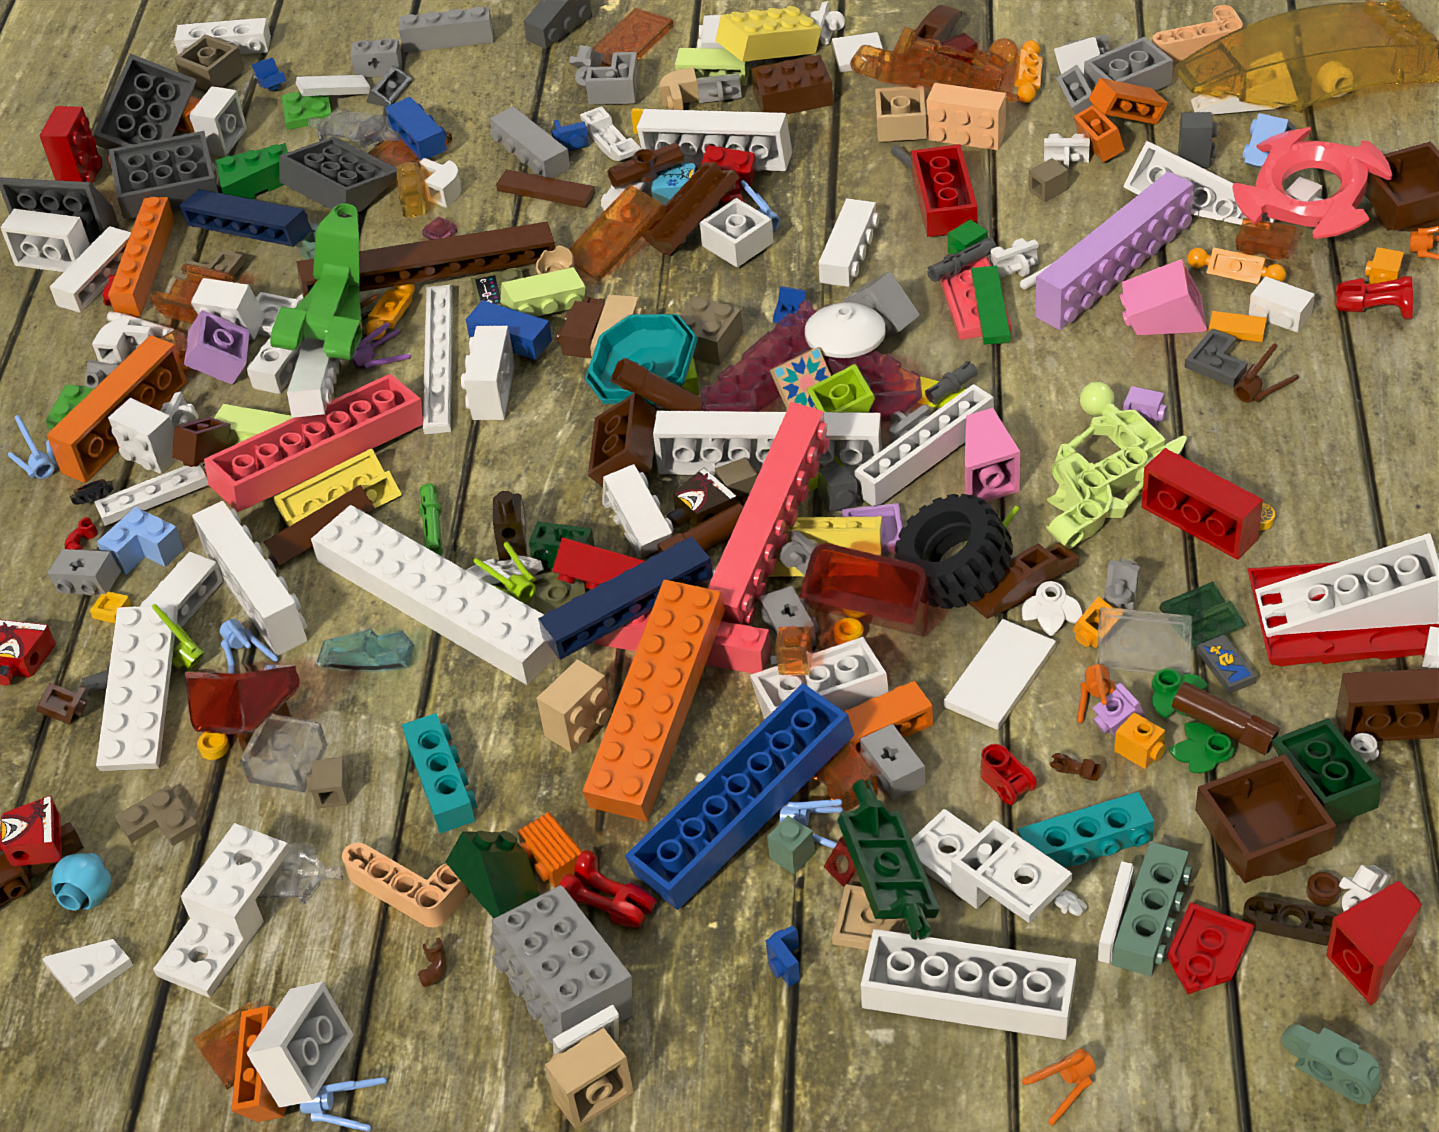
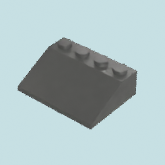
[94,53,197,150]
[108,131,218,219]
[279,136,400,217]
[0,177,119,243]

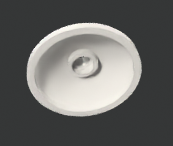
[805,302,886,358]

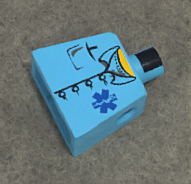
[651,162,696,209]

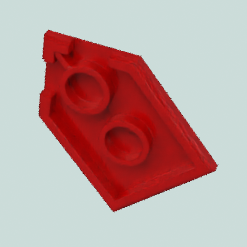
[1167,902,1255,995]

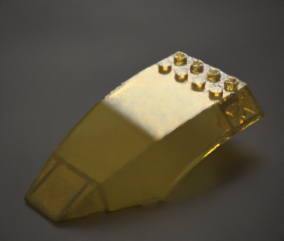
[1174,0,1439,113]

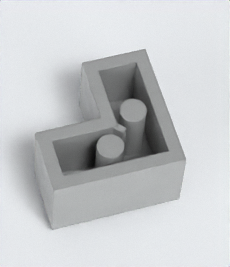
[585,52,639,105]
[843,271,920,338]

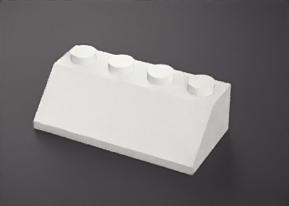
[750,637,889,720]

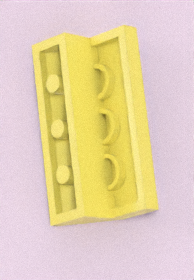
[273,448,402,527]
[768,516,882,577]

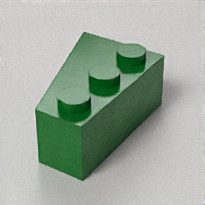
[215,143,288,200]

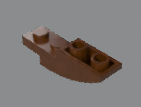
[900,4,962,74]
[968,542,1079,619]
[0,822,84,908]

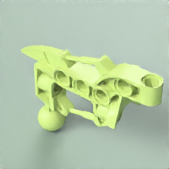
[1046,382,1187,549]

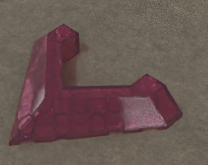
[700,299,922,422]

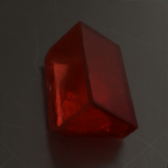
[799,543,928,637]
[185,664,300,735]

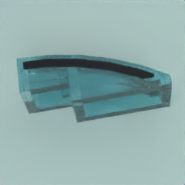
[316,629,415,672]

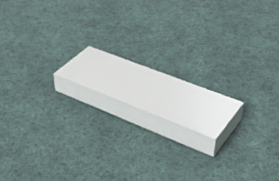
[296,75,370,96]
[1098,861,1134,964]

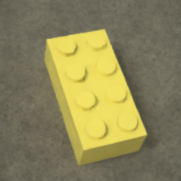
[715,6,822,62]

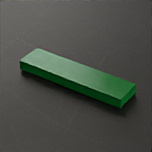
[971,266,1010,345]

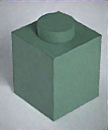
[767,815,815,875]

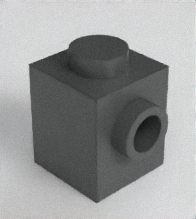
[818,465,857,511]

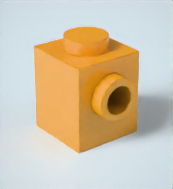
[1365,247,1404,284]
[1114,712,1166,770]

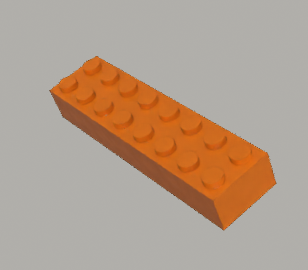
[582,579,725,822]

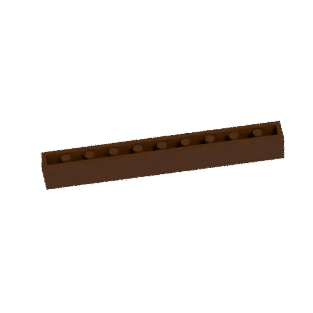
[296,222,555,298]

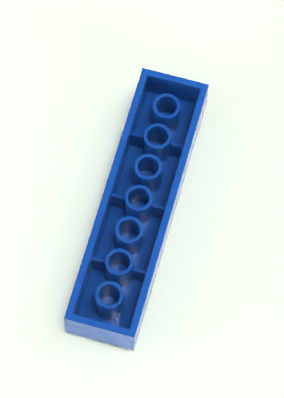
[625,683,854,910]

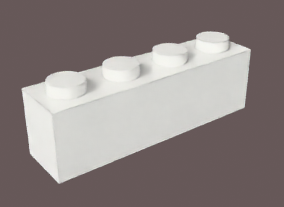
[818,198,880,287]
[50,226,131,313]
[140,551,223,627]

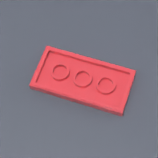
[940,257,1012,340]

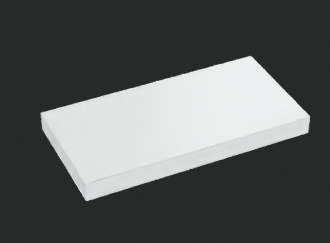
[944,619,1056,730]

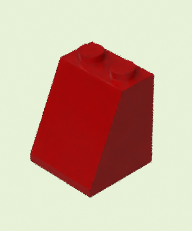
[1326,880,1422,1005]

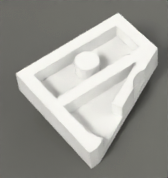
[42,939,133,1004]

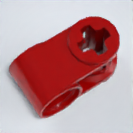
[980,744,1037,805]

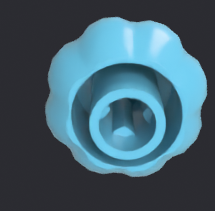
[51,853,111,911]

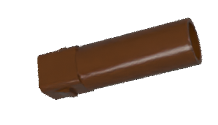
[610,358,703,411]
[657,503,744,553]
[1172,681,1281,755]

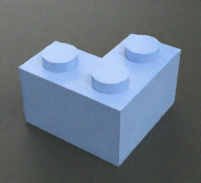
[1243,113,1296,169]
[97,507,184,575]

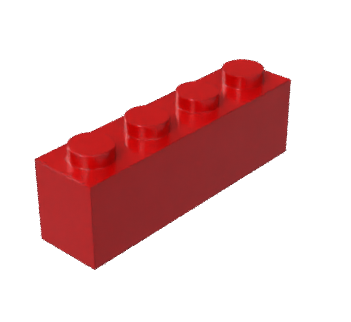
[552,538,644,590]

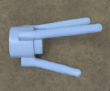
[741,180,781,232]
[8,415,58,479]
[220,619,278,677]
[780,799,849,853]
[300,1077,387,1132]

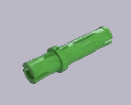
[419,483,443,555]

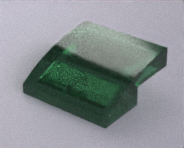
[1159,581,1246,650]

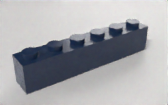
[180,189,312,247]
[538,536,713,660]

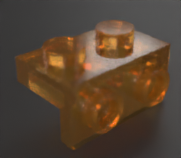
[1236,217,1296,259]

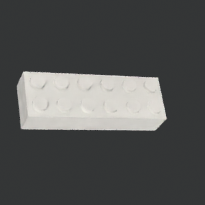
[637,109,792,171]
[192,501,308,656]
[861,929,1076,1040]

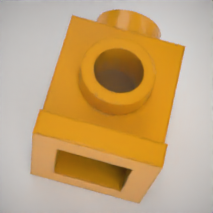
[1072,596,1122,649]

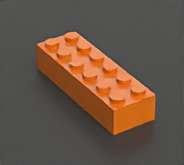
[46,335,187,483]

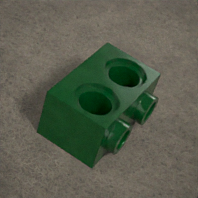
[529,521,595,568]

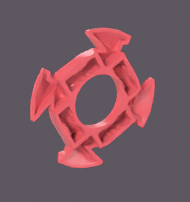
[1232,127,1392,239]

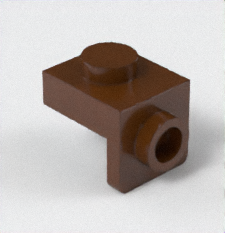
[36,683,87,725]

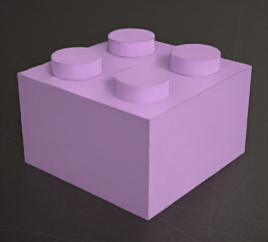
[184,310,250,385]

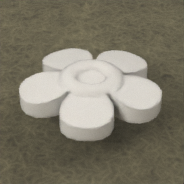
[1054,890,1087,916]

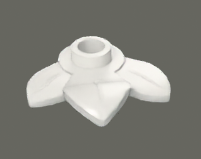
[1022,581,1082,636]

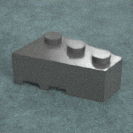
[524,0,592,49]

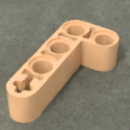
[1152,5,1243,62]
[342,843,469,927]

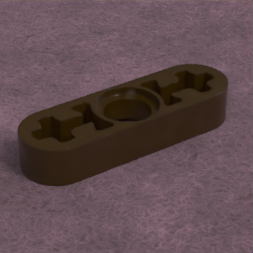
[1242,896,1337,946]

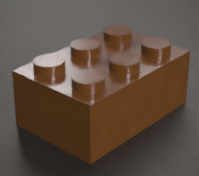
[751,55,833,115]
[588,393,657,487]
[1336,668,1439,743]

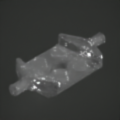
[308,108,400,149]
[237,843,344,905]

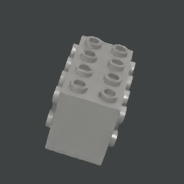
[490,885,633,1044]

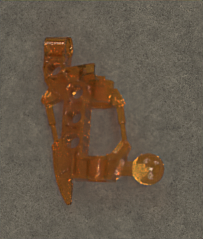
[850,27,1019,102]

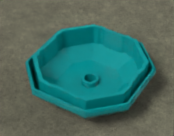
[585,314,698,405]

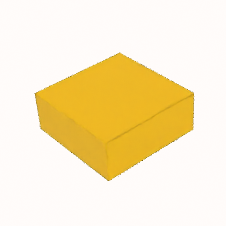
[90,592,131,623]

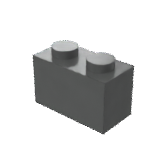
[1178,112,1217,168]

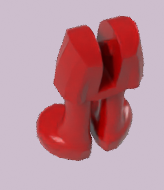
[1336,276,1413,319]
[558,850,657,929]

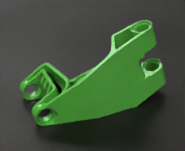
[270,203,362,361]

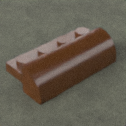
[640,162,740,256]

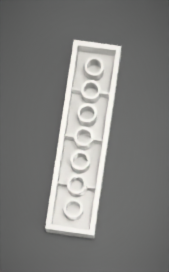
[653,411,882,477]

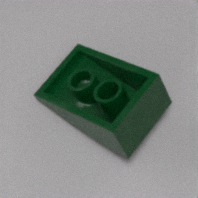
[1272,718,1382,824]
[445,830,540,919]

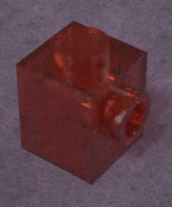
[939,33,977,73]

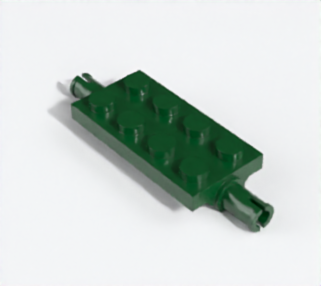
[837,779,940,940]

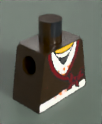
[667,468,738,529]
[493,490,528,561]

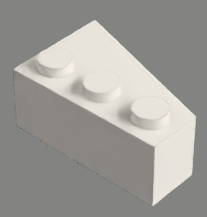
[602,464,674,559]

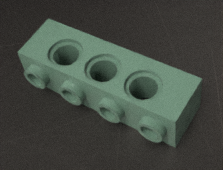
[1112,841,1193,977]

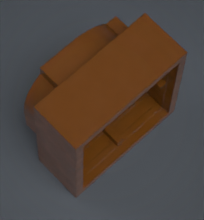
[1365,142,1439,232]
[1195,754,1337,884]

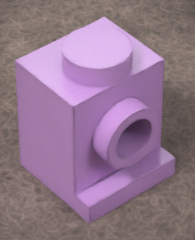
[1123,386,1167,428]
[1092,683,1146,738]

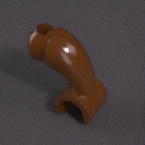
[1049,753,1101,781]
[418,938,446,987]

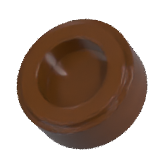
[1306,872,1341,906]

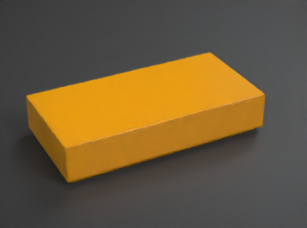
[1208,311,1267,342]

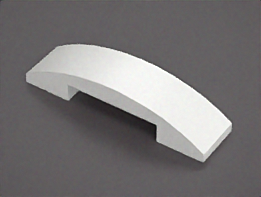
[580,106,642,161]

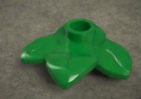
[1152,668,1208,718]
[1169,722,1234,774]

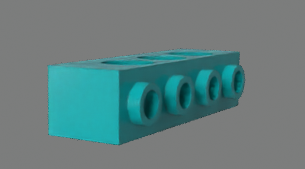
[402,713,478,834]
[1017,792,1154,868]

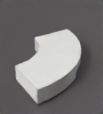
[466,556,543,584]

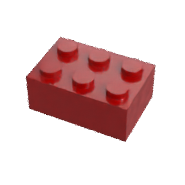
[39,106,103,184]

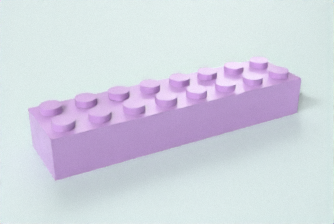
[1035,171,1194,330]

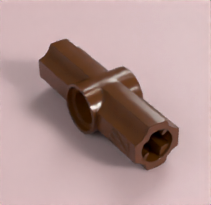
[607,142,684,189]

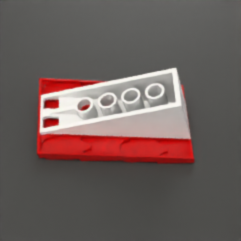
[1247,533,1439,667]

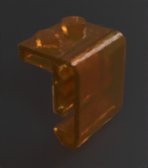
[150,263,234,324]

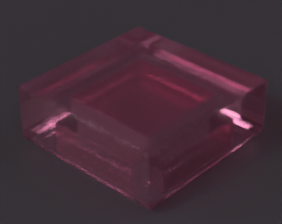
[421,216,458,240]

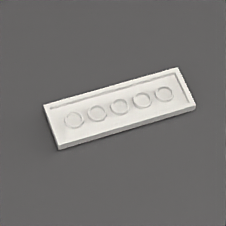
[96,605,178,771]

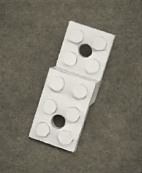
[911,809,1072,923]
[153,823,290,998]

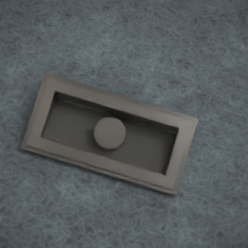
[366,65,412,107]

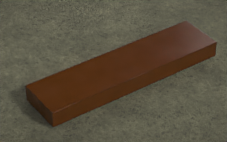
[496,169,595,208]
[264,485,375,566]

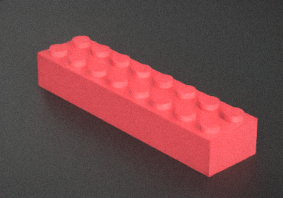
[204,374,423,512]
[707,402,830,625]

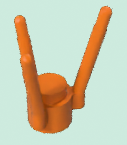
[1410,226,1439,260]
[1077,664,1116,723]
[1022,1048,1096,1125]

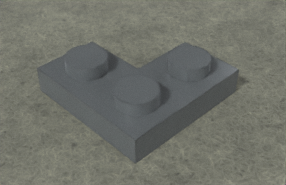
[1185,328,1248,387]

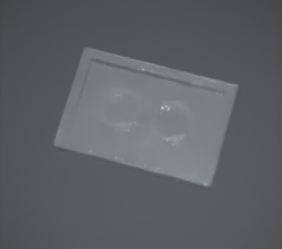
[1097,607,1192,675]

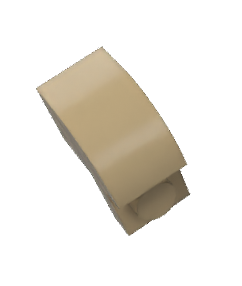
[659,67,699,110]

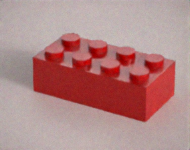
[911,144,978,237]
[1141,448,1263,560]

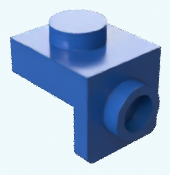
[252,58,286,91]
[551,120,590,151]
[773,286,806,327]
[765,925,800,987]

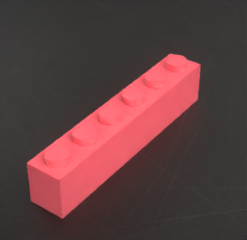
[594,611,771,674]

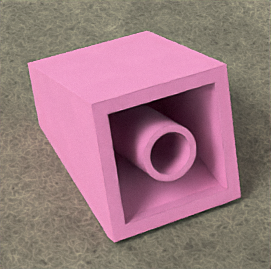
[1120,259,1207,335]
[965,408,1020,502]

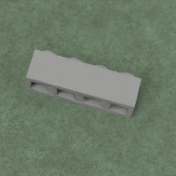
[399,7,494,53]
[489,106,570,178]

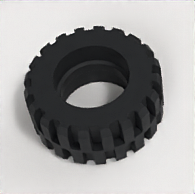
[894,494,1013,609]

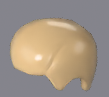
[535,245,574,275]

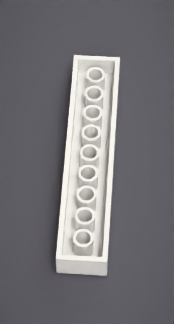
[311,505,557,685]

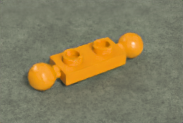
[1014,40,1043,103]
[1187,247,1286,285]
[365,283,415,340]

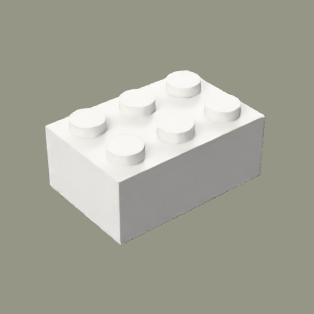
[0,209,90,272]
[461,326,515,420]
[247,981,354,1107]

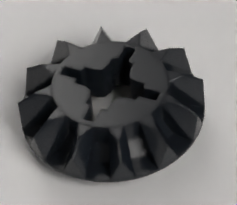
[70,479,114,505]

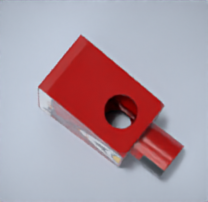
[0,620,56,686]
[0,796,62,866]

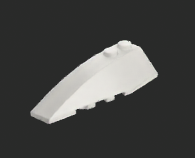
[1123,141,1275,231]

